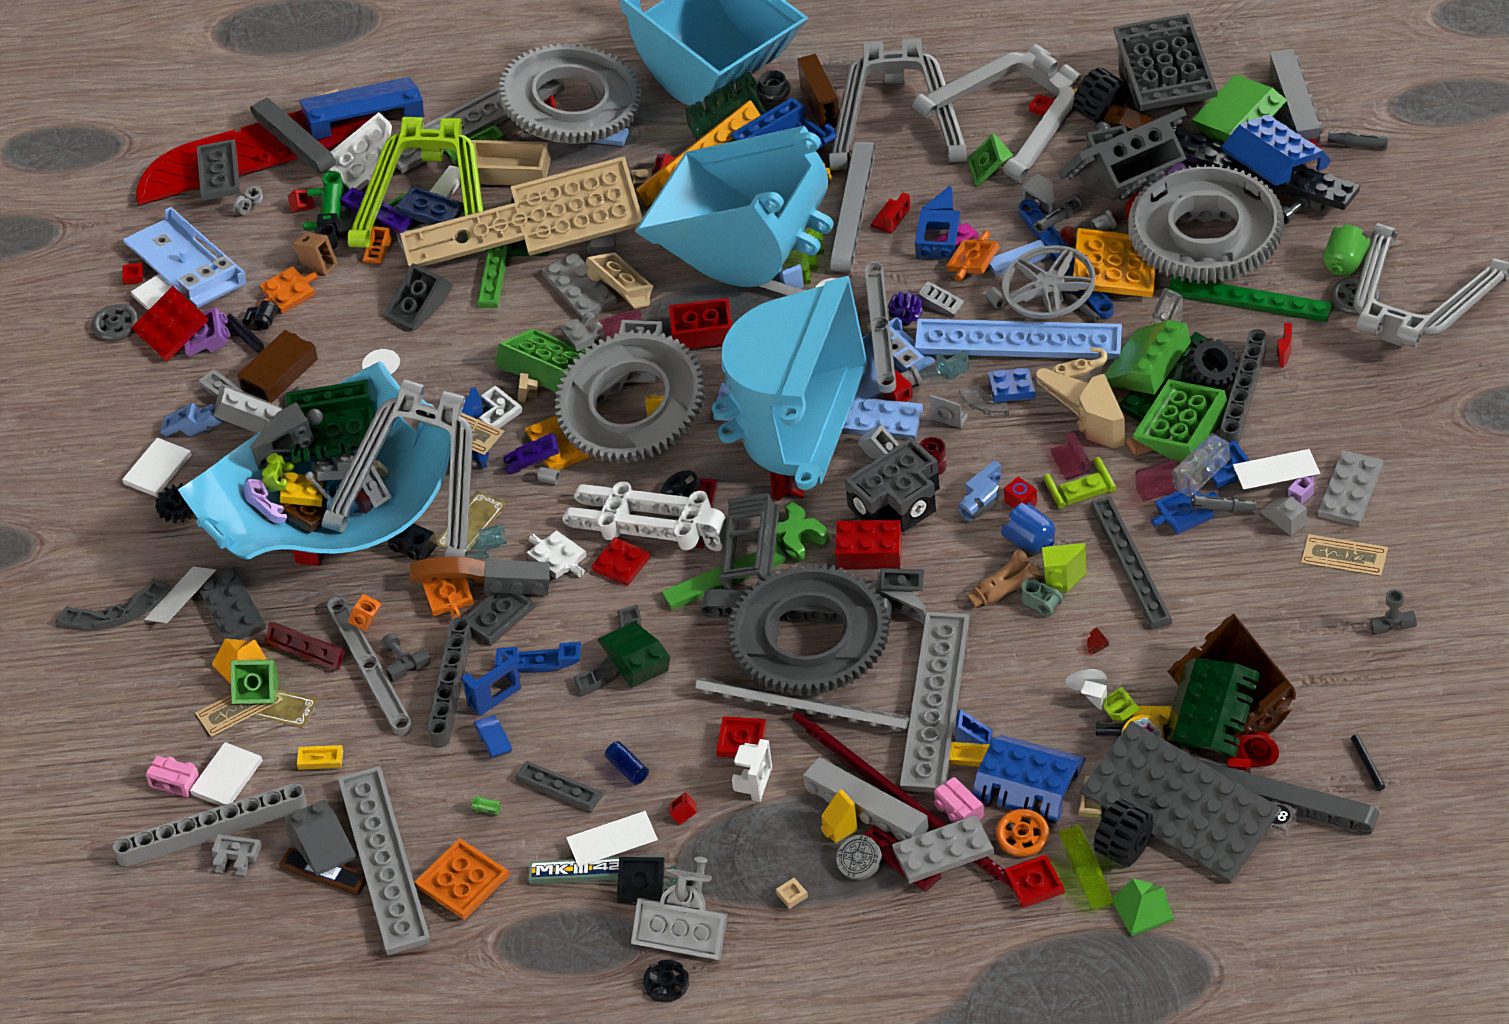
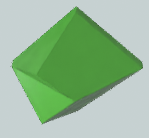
[967,133,1014,186]
[231,659,279,704]
[1112,878,1173,937]

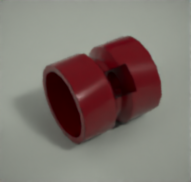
[919,437,947,475]

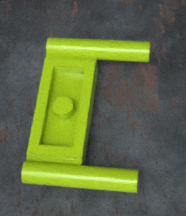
[1042,457,1117,509]

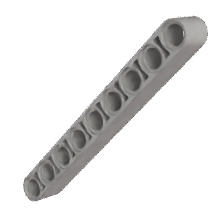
[831,141,875,273]
[113,783,307,867]

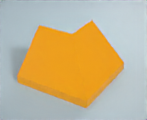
[212,639,267,684]

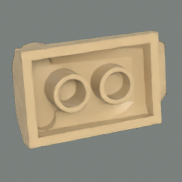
[585,252,654,309]

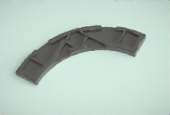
[55,579,172,631]
[574,605,642,697]

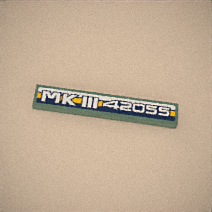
[529,855,664,884]

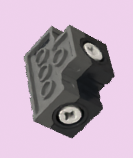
[845,437,940,532]

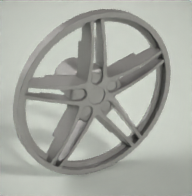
[1002,245,1096,319]

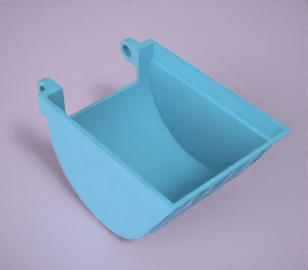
[620,0,809,106]
[634,126,834,287]
[712,275,868,490]

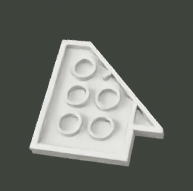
[329,112,392,191]

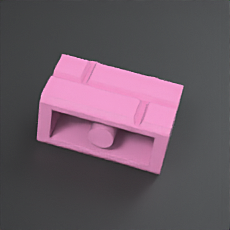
[146,756,199,798]
[934,777,984,823]

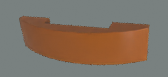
[410,557,485,584]

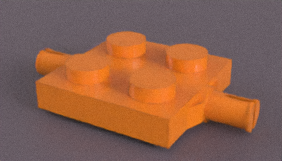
[946,230,1000,282]
[257,266,318,314]
[422,578,474,619]

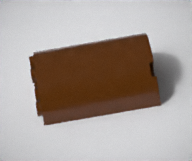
[1167,613,1296,737]

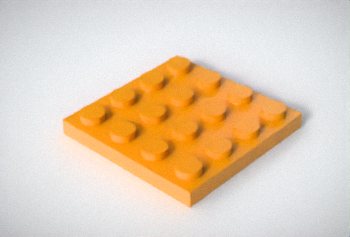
[1073,228,1155,298]

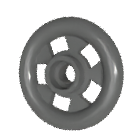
[1331,277,1380,315]
[92,304,139,341]

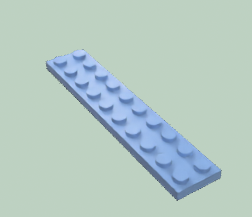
[915,319,1122,359]
[713,383,923,440]

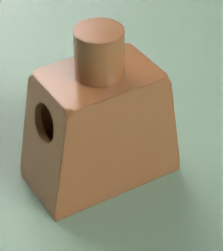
[291,232,338,276]

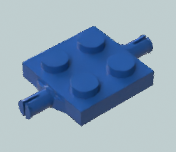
[1151,485,1218,534]

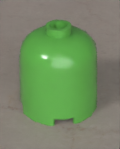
[1323,224,1371,276]

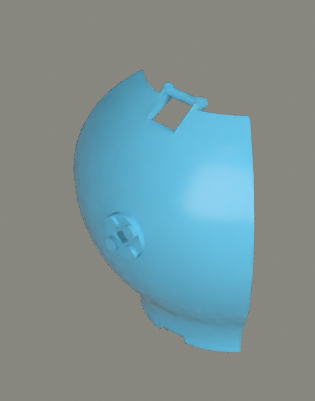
[178,361,451,560]

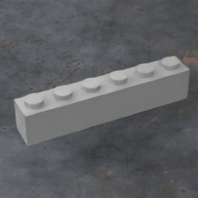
[1270,48,1323,142]
[803,757,929,842]

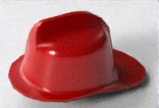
[1227,731,1279,767]

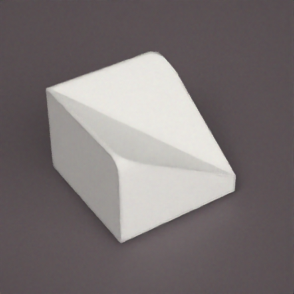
[1081,680,1107,710]

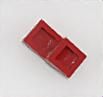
[1277,322,1292,368]

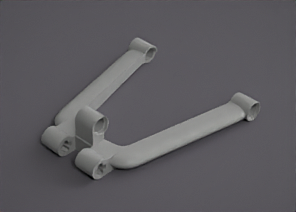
[829,38,967,171]
[912,44,1082,183]
[1353,223,1509,348]
[322,379,473,558]

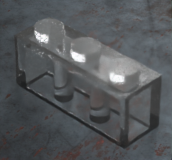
[1172,433,1230,497]

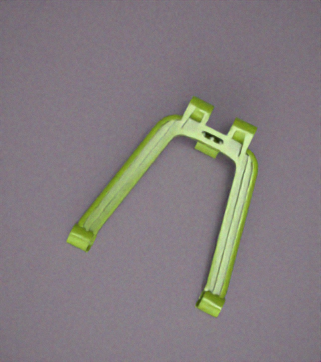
[348,117,486,251]

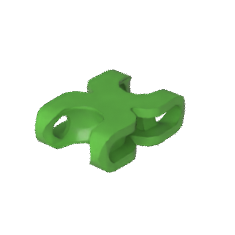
[776,501,830,563]

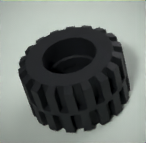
[1182,338,1239,390]

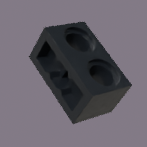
[387,523,438,561]

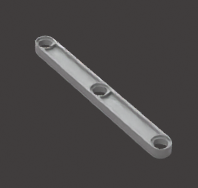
[865,262,896,393]
[327,597,412,736]

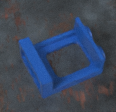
[915,209,961,259]
[461,649,521,716]

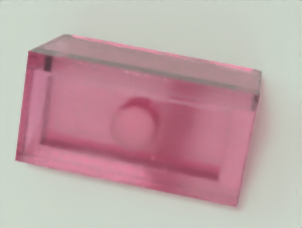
[599,309,643,339]
[1051,431,1090,480]
[1135,459,1183,502]

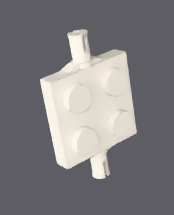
[526,531,586,579]

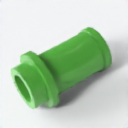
[471,795,501,815]

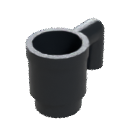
[242,300,278,330]

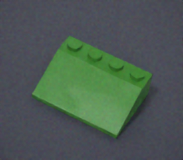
[1191,74,1287,143]
[1105,320,1191,394]
[495,328,586,393]
[1133,379,1228,465]

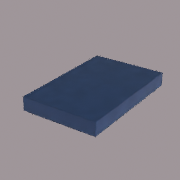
[395,186,464,225]

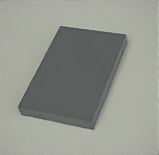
[465,593,535,646]

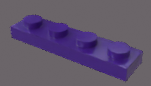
[340,187,413,233]

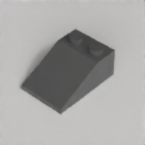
[383,263,453,330]
[285,800,357,876]

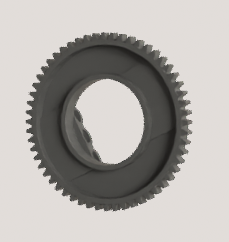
[728,563,889,696]

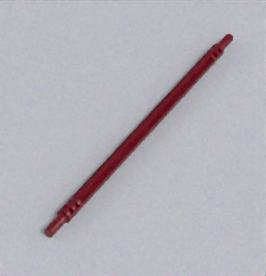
[792,712,1019,890]

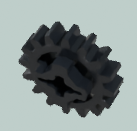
[155,483,194,523]

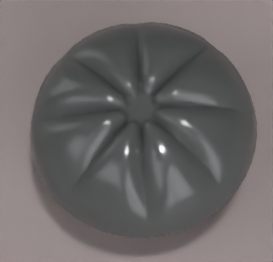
[756,70,791,102]

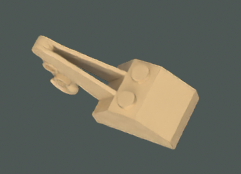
[1036,347,1125,449]

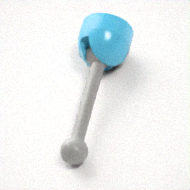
[306,472,334,510]

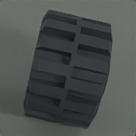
[1073,67,1129,124]
[1093,799,1154,867]

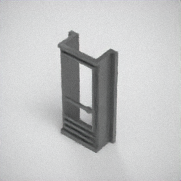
[719,493,780,590]

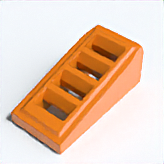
[363,226,393,264]

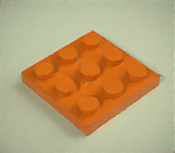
[414,838,510,921]

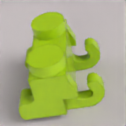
[262,453,294,492]

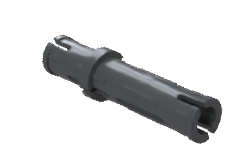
[1327,130,1388,149]
[1191,495,1256,514]

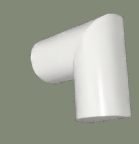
[478,386,522,429]

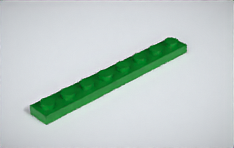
[1168,275,1332,322]

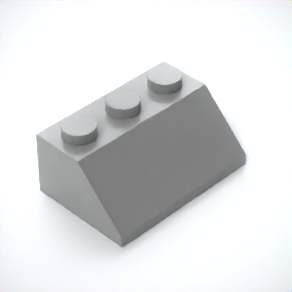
[213,384,282,433]

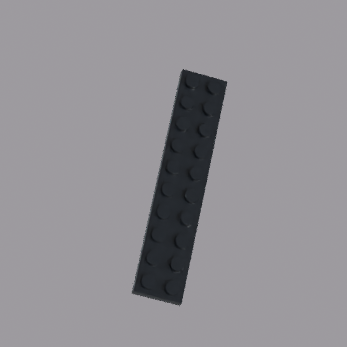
[1174,128,1360,210]

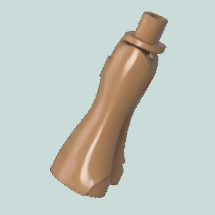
[966,549,1042,608]

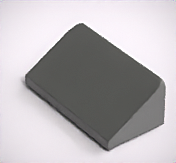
[880,568,925,591]

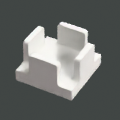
[732,739,772,802]

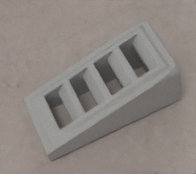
[918,282,964,317]

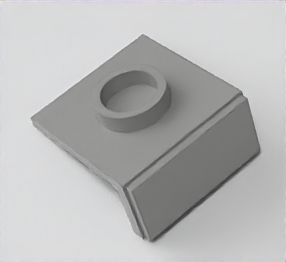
[929,394,968,429]

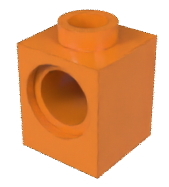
[348,594,382,631]

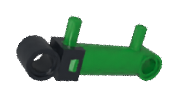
[303,171,344,249]

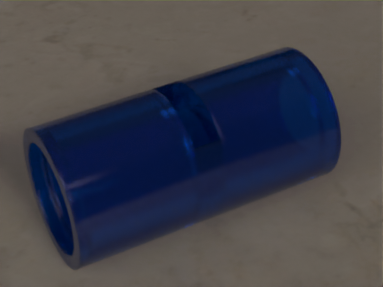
[605,741,649,785]

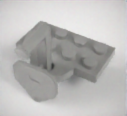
[631,857,728,960]

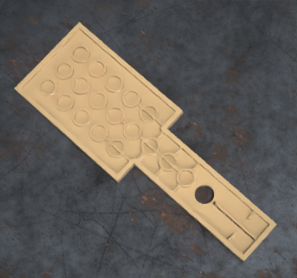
[400,156,643,268]

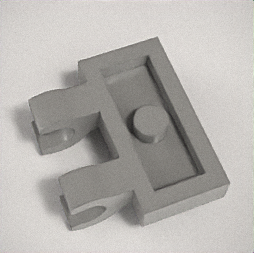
[560,312,605,351]
[211,834,262,877]

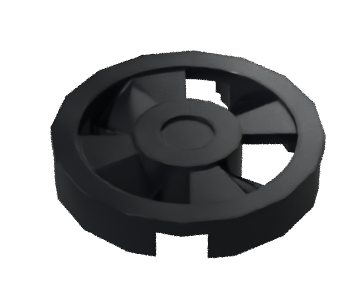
[661,470,701,497]
[643,960,689,1002]

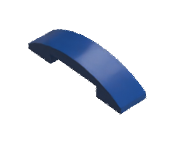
[495,641,582,673]

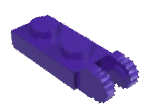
[503,433,559,474]

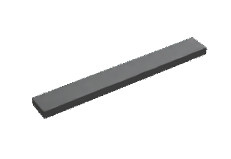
[1091,496,1172,630]

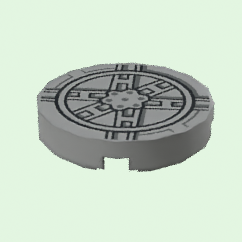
[836,835,882,880]

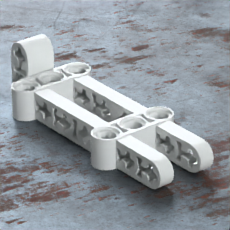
[562,481,727,551]

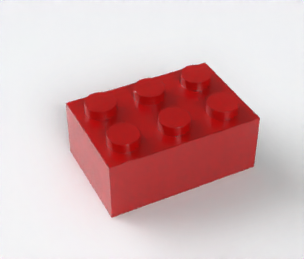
[669,297,732,349]
[835,520,902,570]

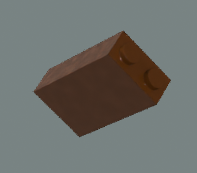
[797,53,839,131]
[237,330,318,403]

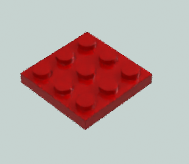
[131,286,209,362]

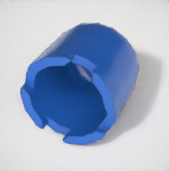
[1001,502,1056,555]

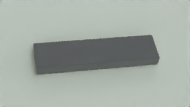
[515,761,602,812]

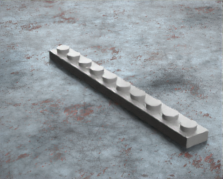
[696,677,910,731]

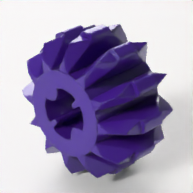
[888,291,923,324]

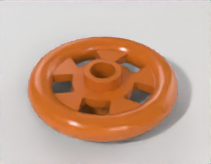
[995,809,1049,857]

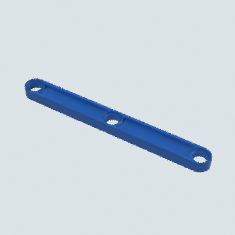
[1019,200,1113,319]

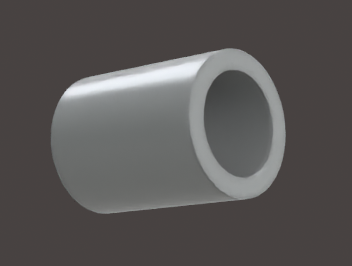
[985,287,1007,309]
[537,467,560,485]

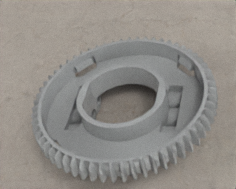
[1128,164,1284,284]

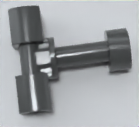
[1282,194,1328,224]
[1370,590,1417,635]
[381,633,431,682]

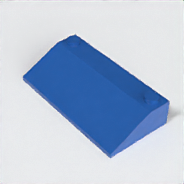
[299,77,424,139]

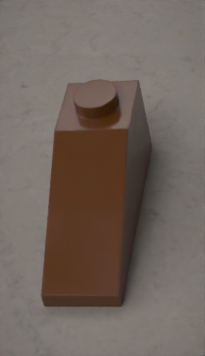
[1103,105,1156,132]

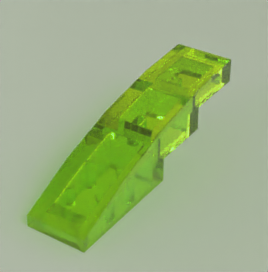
[802,228,825,285]
[1058,825,1114,912]

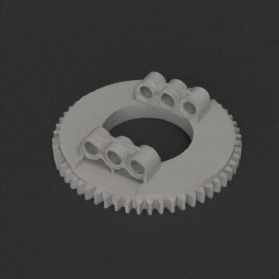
[499,43,642,144]
[555,330,706,463]

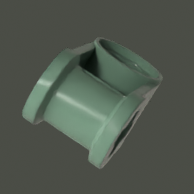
[1022,579,1063,616]

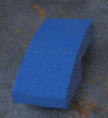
[474,715,512,759]

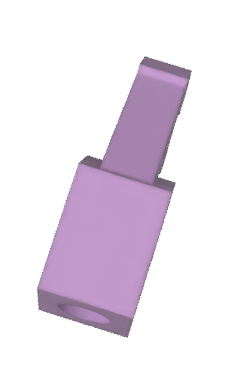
[1288,475,1314,504]
[243,479,287,523]

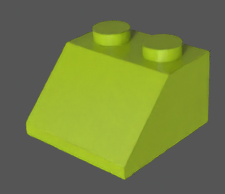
[1042,543,1086,593]

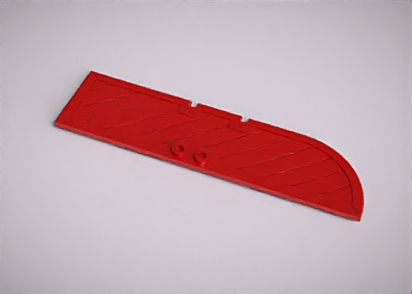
[136,110,380,205]

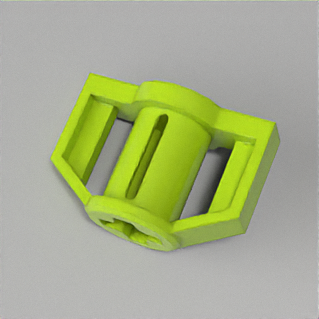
[1103,686,1140,722]

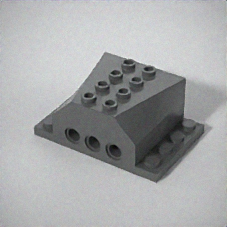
[1113,13,1217,119]
[1058,108,1187,200]

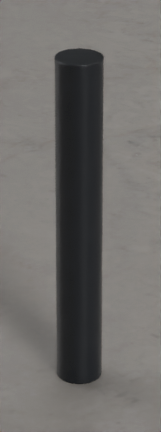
[1351,734,1385,791]

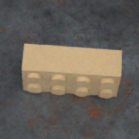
[472,140,551,185]

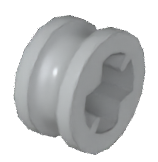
[245,186,264,205]
[233,196,252,215]

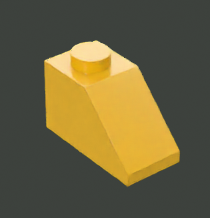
[821,789,858,843]

